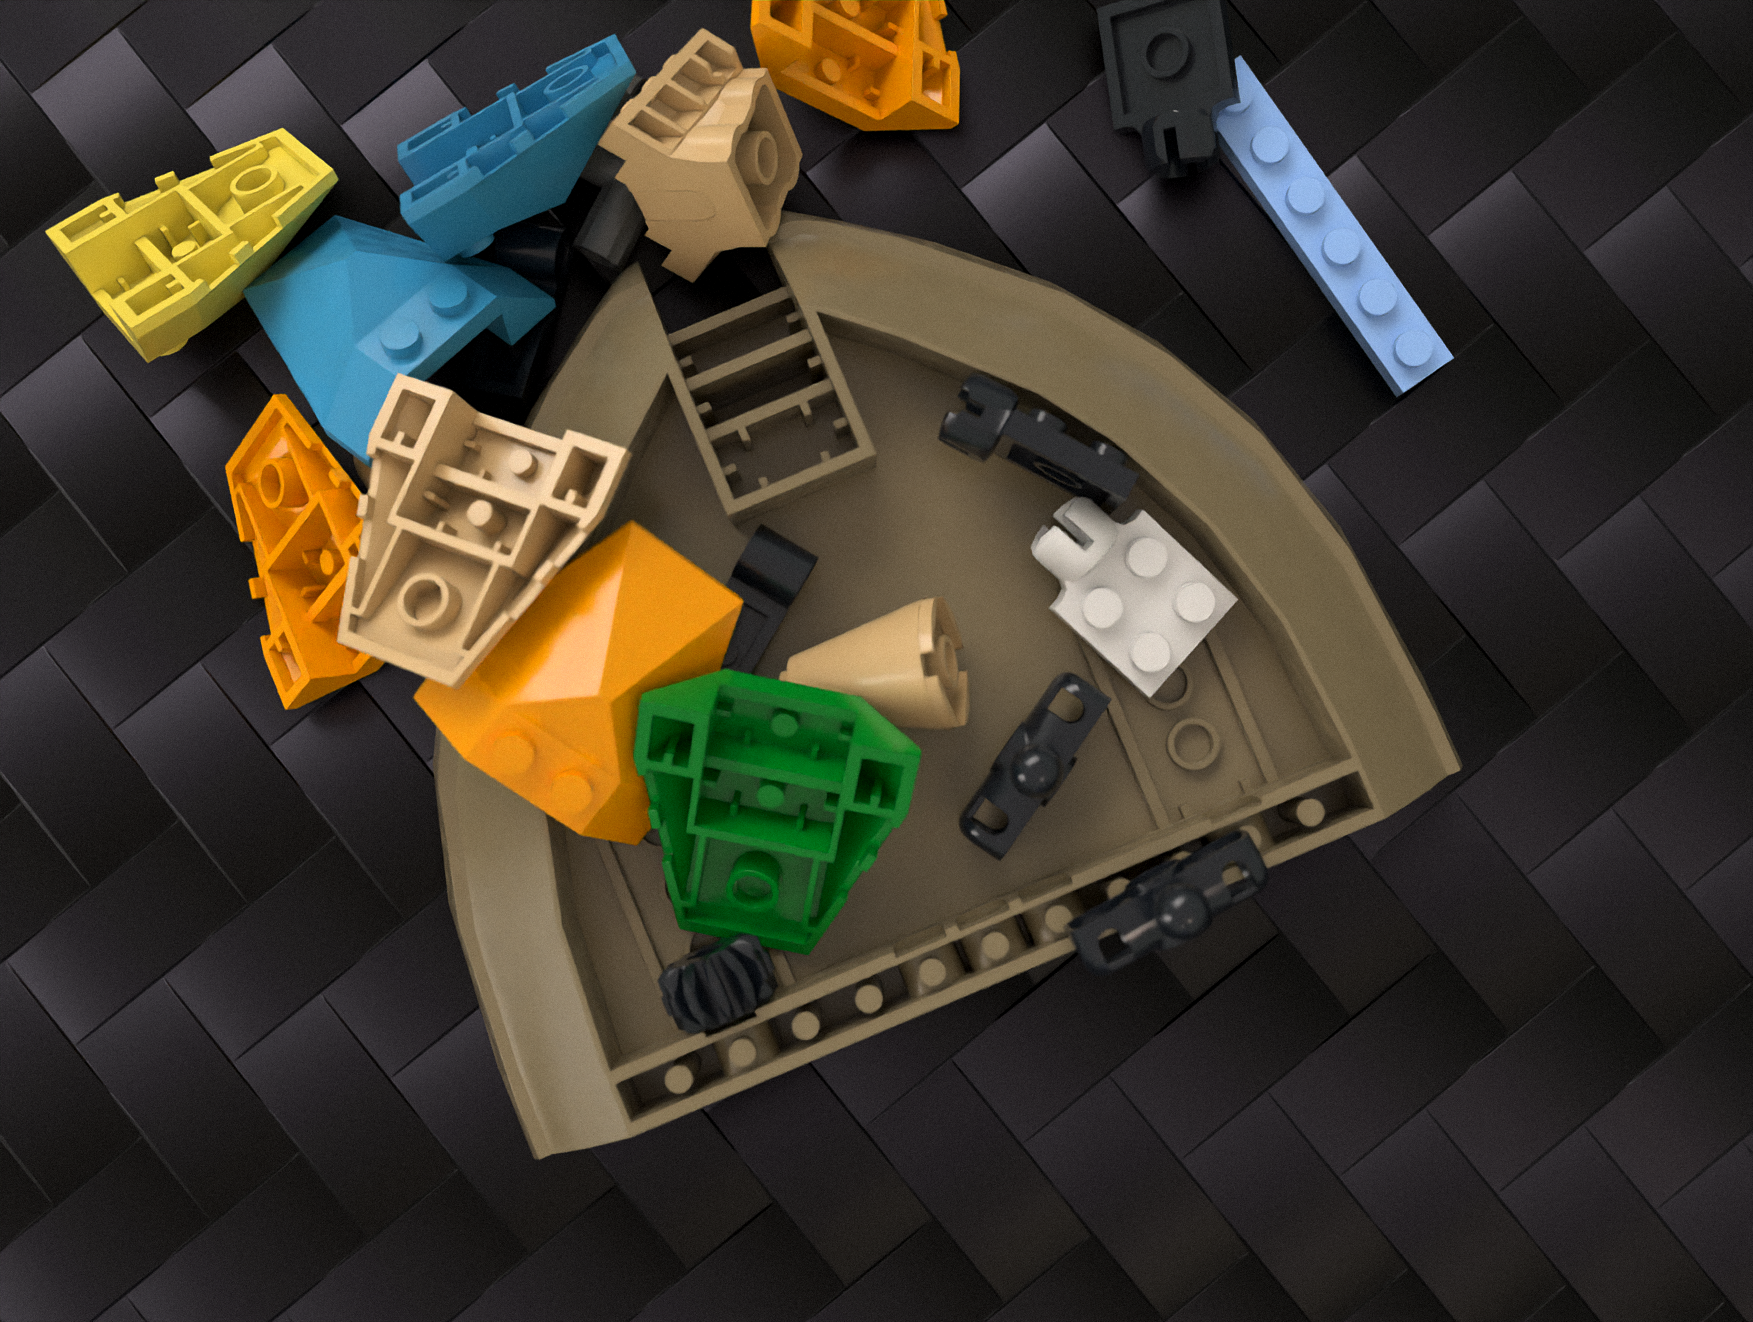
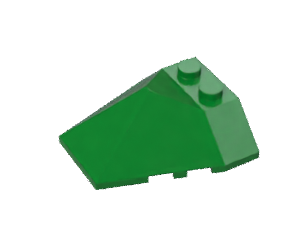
[633,669,922,955]

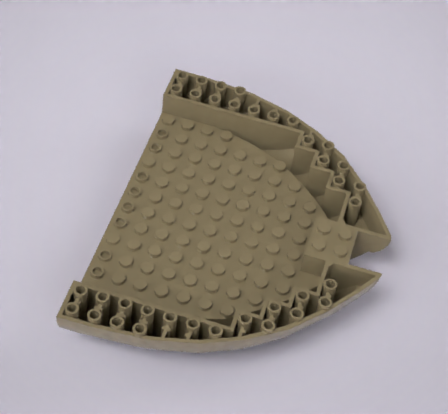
[433,210,1463,1160]

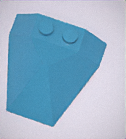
[397,34,636,262]
[243,215,556,469]

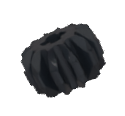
[657,933,779,1034]

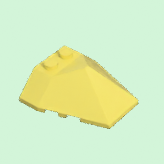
[45,128,339,363]

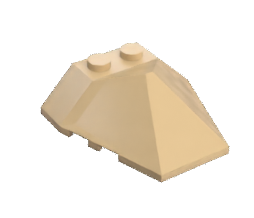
[337,373,632,690]

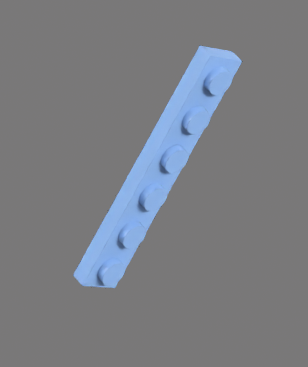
[1216,55,1454,397]

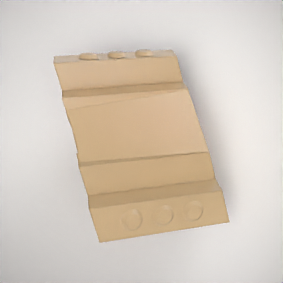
[598,28,803,283]

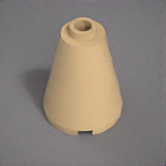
[779,597,970,730]

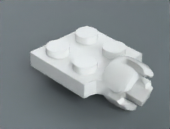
[1030,497,1238,698]

